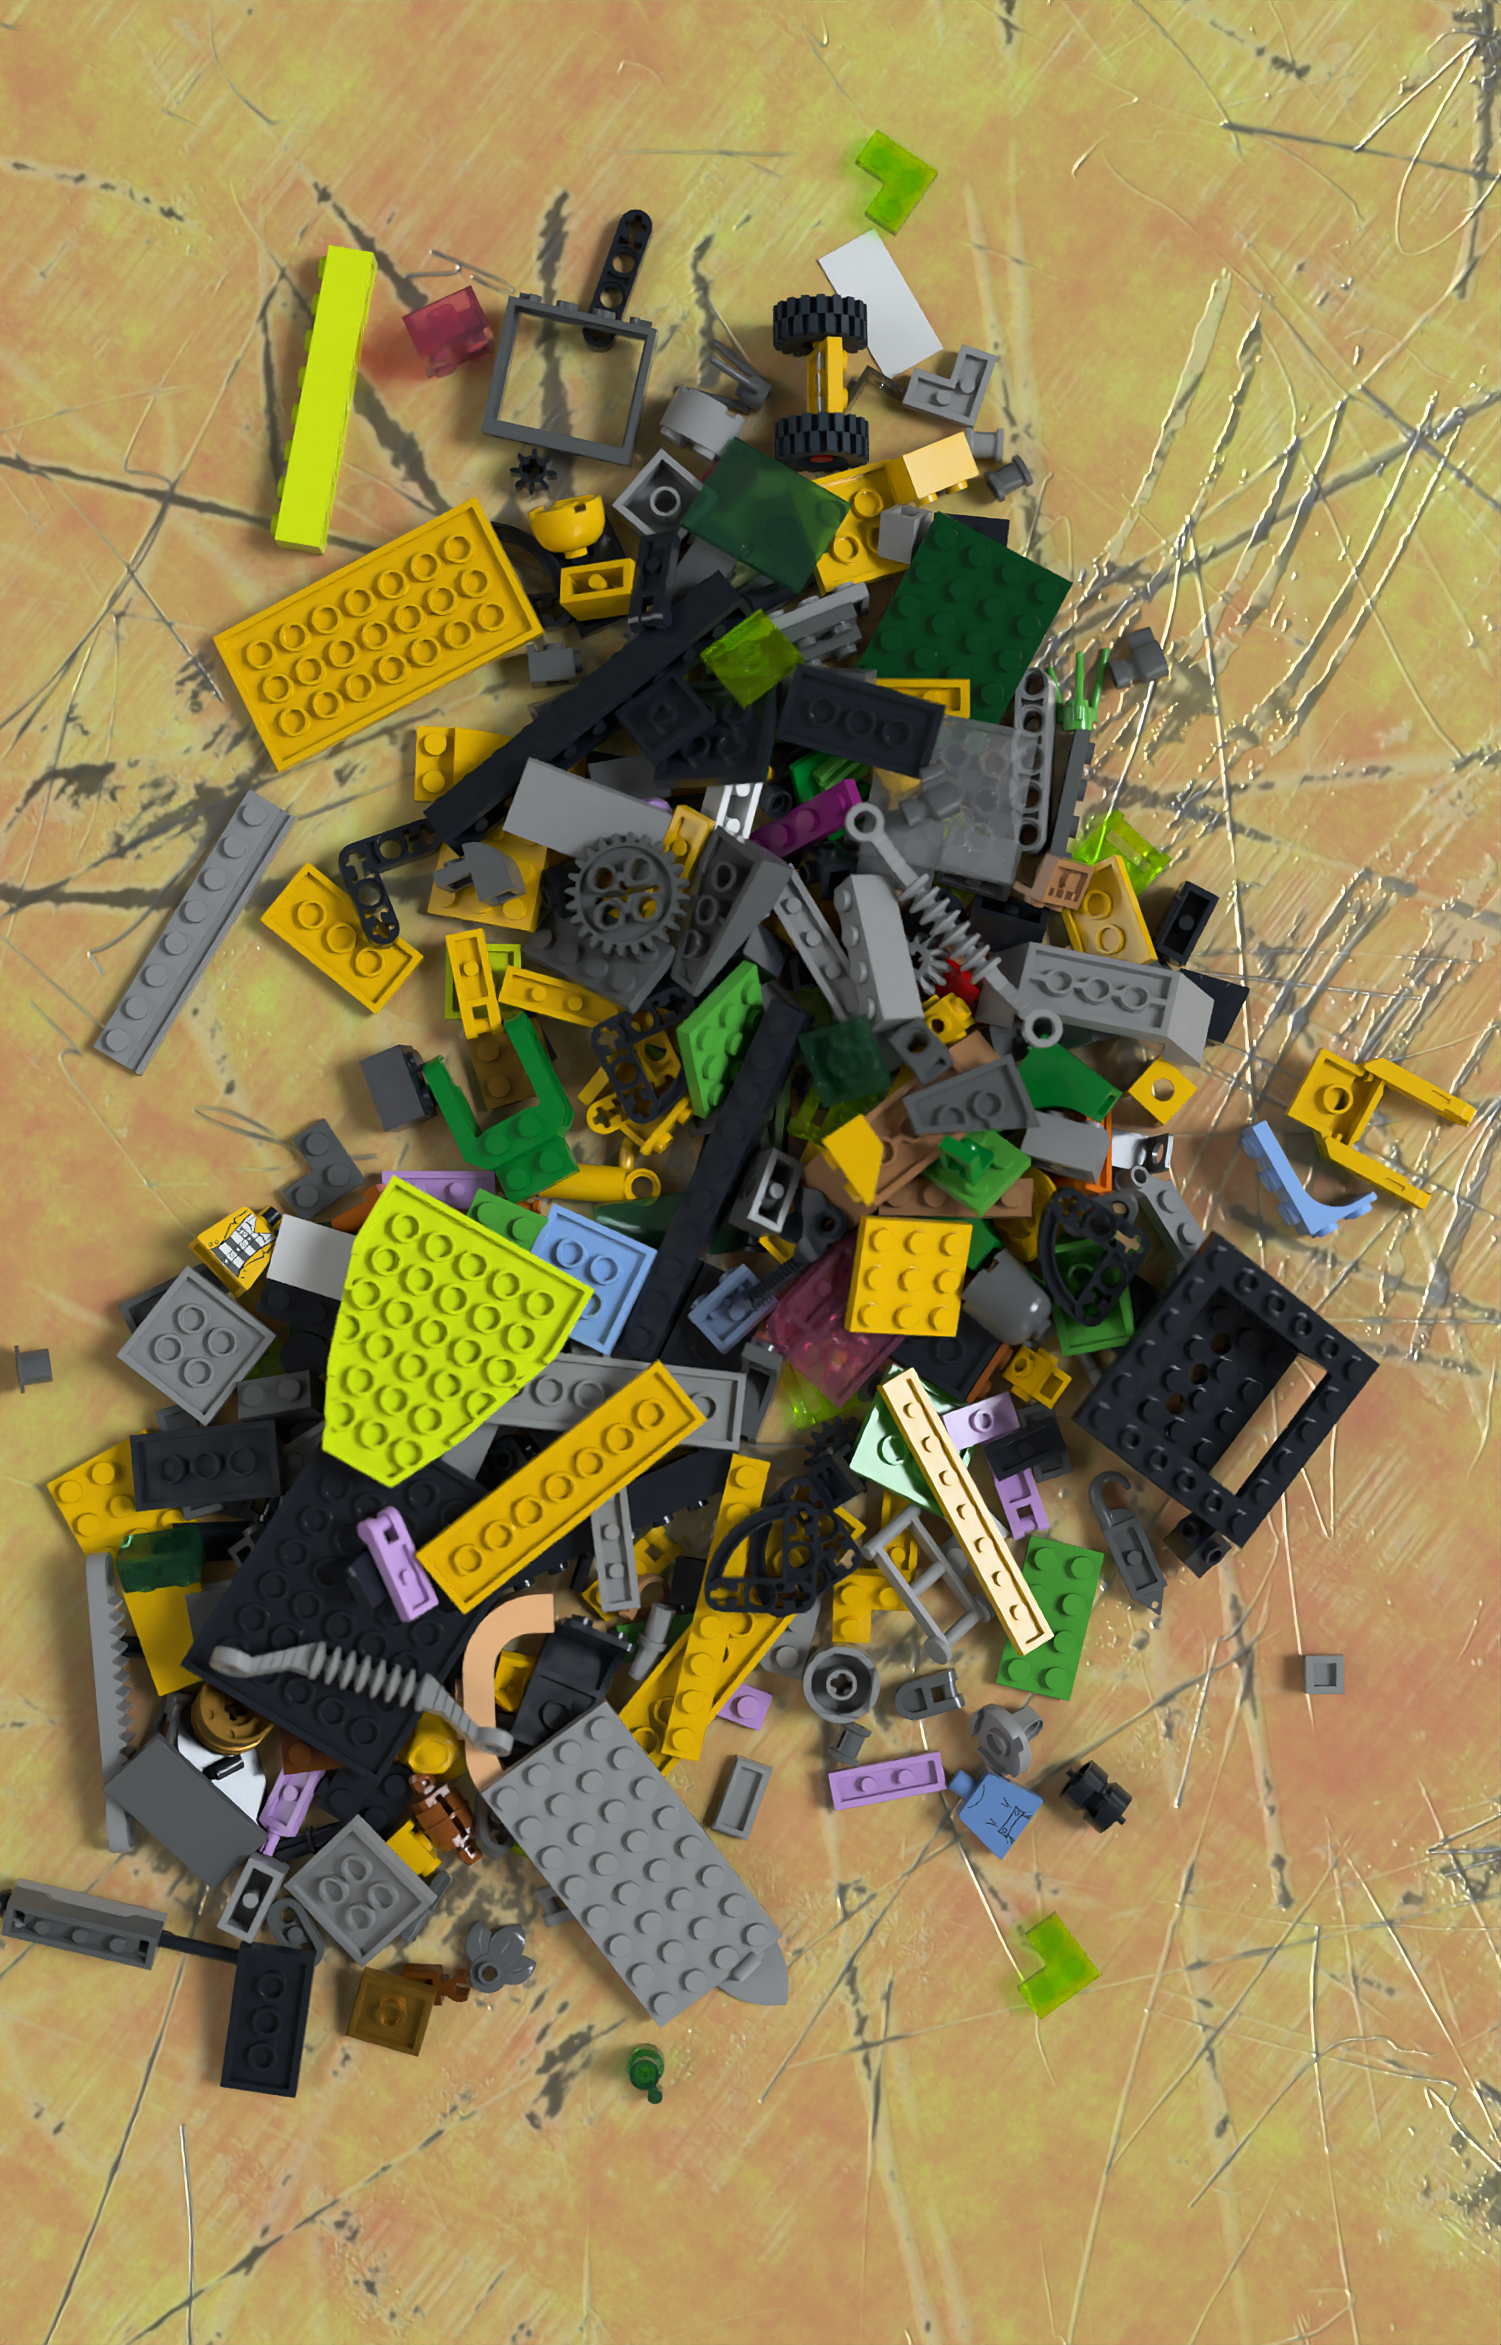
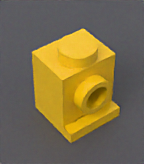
[385,1815,442,1877]

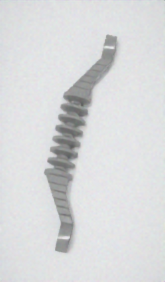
[844,803,1063,1048]
[210,1641,514,1756]

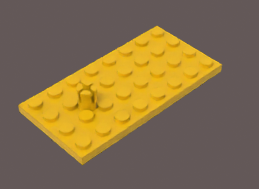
[212,496,545,773]

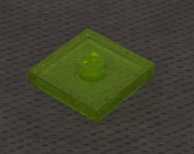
[699,608,805,708]

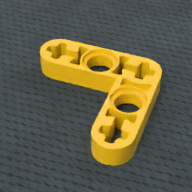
[586,998,689,1134]

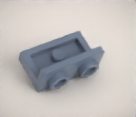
[687,1264,780,1355]

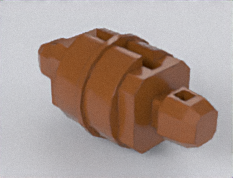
[409,1772,483,1865]

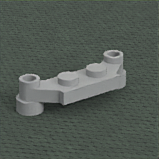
[1112,1165,1206,1289]

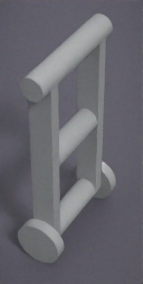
[860,1503,995,1665]

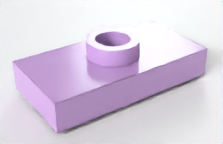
[939,1391,1021,1451]

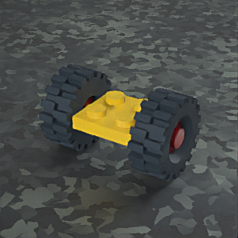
[773,294,869,473]

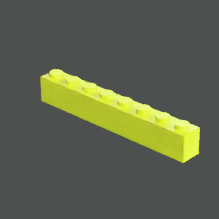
[270,245,378,555]

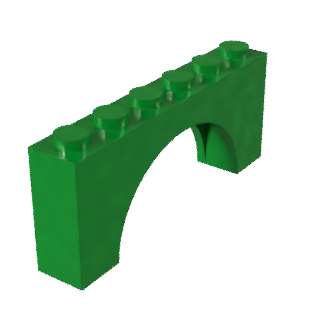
[913,1034,1123,1272]

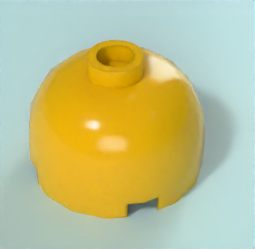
[527,494,605,559]

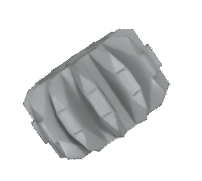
[905,932,952,998]

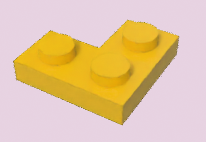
[832,1568,911,1643]

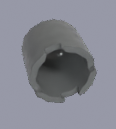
[960,1248,1054,1345]

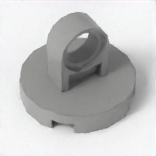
[969,1703,1044,1778]

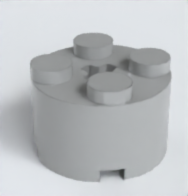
[659,384,746,467]
[803,1642,880,1723]

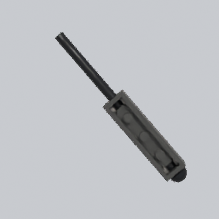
[0,1878,239,1970]

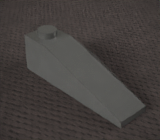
[670,825,794,997]

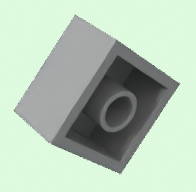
[612,448,719,553]

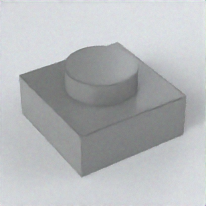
[1303,1654,1344,1694]

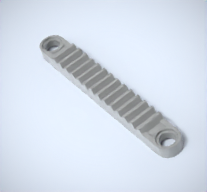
[86,1552,136,1853]

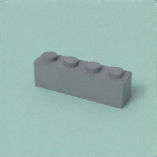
[834,874,924,1033]

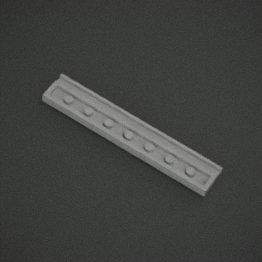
[93,790,298,1076]

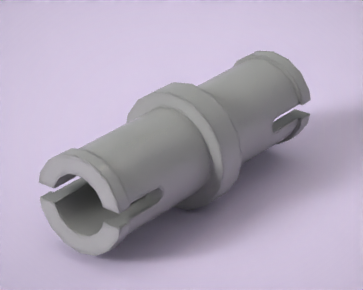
[628,1602,676,1681]

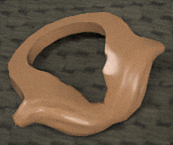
[618,1572,670,1620]

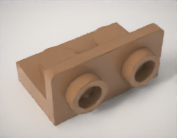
[1012,853,1095,912]

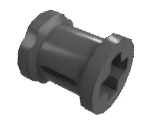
[984,454,1033,503]
[826,1721,872,1767]

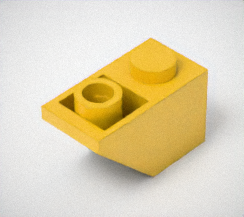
[821,1114,883,1207]

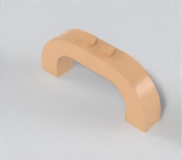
[455,1588,554,1792]

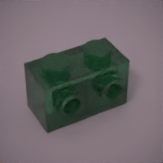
[114,1525,207,1593]

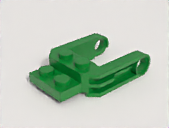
[422,1011,581,1205]

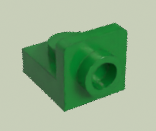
[938,1134,995,1186]

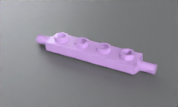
[258,1768,326,1856]

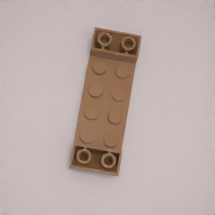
[801,1030,1026,1234]

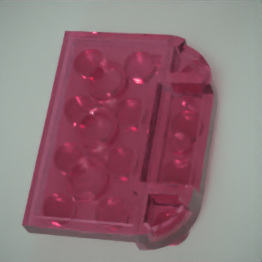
[766,1230,907,1409]

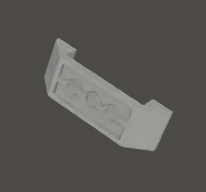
[975,942,1214,1068]

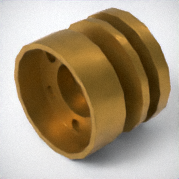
[191,1682,275,1756]

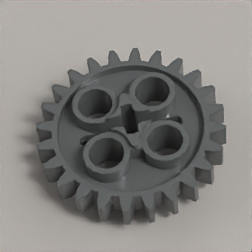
[565,832,690,958]

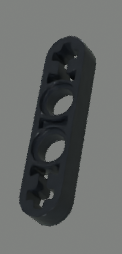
[582,209,653,353]

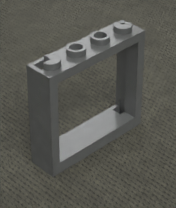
[481,292,659,468]

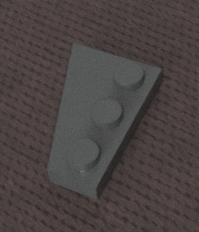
[902,1054,1041,1136]

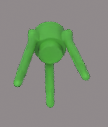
[1046,647,1110,732]

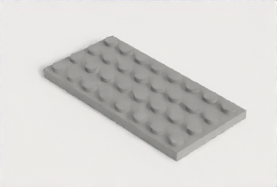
[480,1698,783,2028]

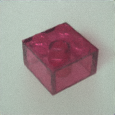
[402,285,496,379]

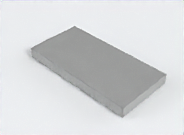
[502,757,673,881]

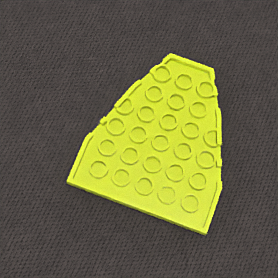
[322,1175,595,1488]

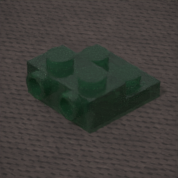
[797,1013,893,1108]

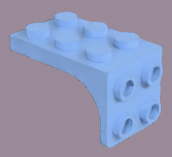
[1240,1120,1377,1238]

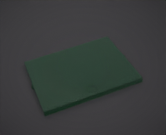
[679,436,852,595]

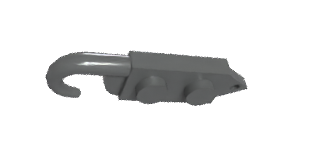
[1088,1471,1168,1615]

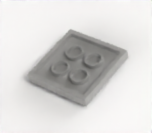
[116,1265,279,1426]
[283,1814,438,1968]

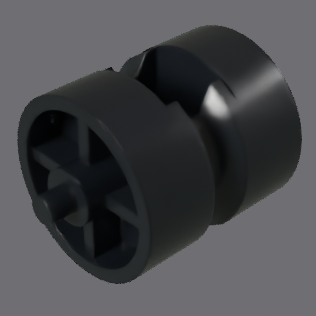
[1059,1760,1132,1833]

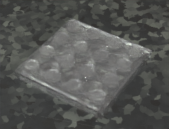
[858,714,1039,885]

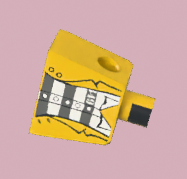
[187,1205,283,1298]

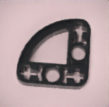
[490,522,575,630]
[590,986,698,1124]
[1036,1186,1150,1327]
[750,1476,861,1618]
[704,1500,819,1614]

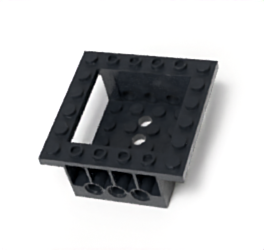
[1070,1230,1380,1549]

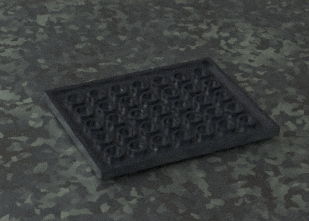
[180,1437,505,1785]

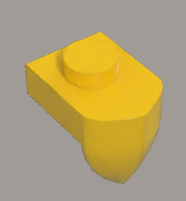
[494,1650,537,1712]

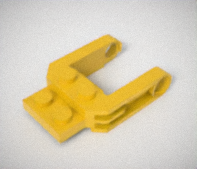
[1284,1047,1477,1211]

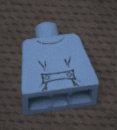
[947,1768,1044,1860]

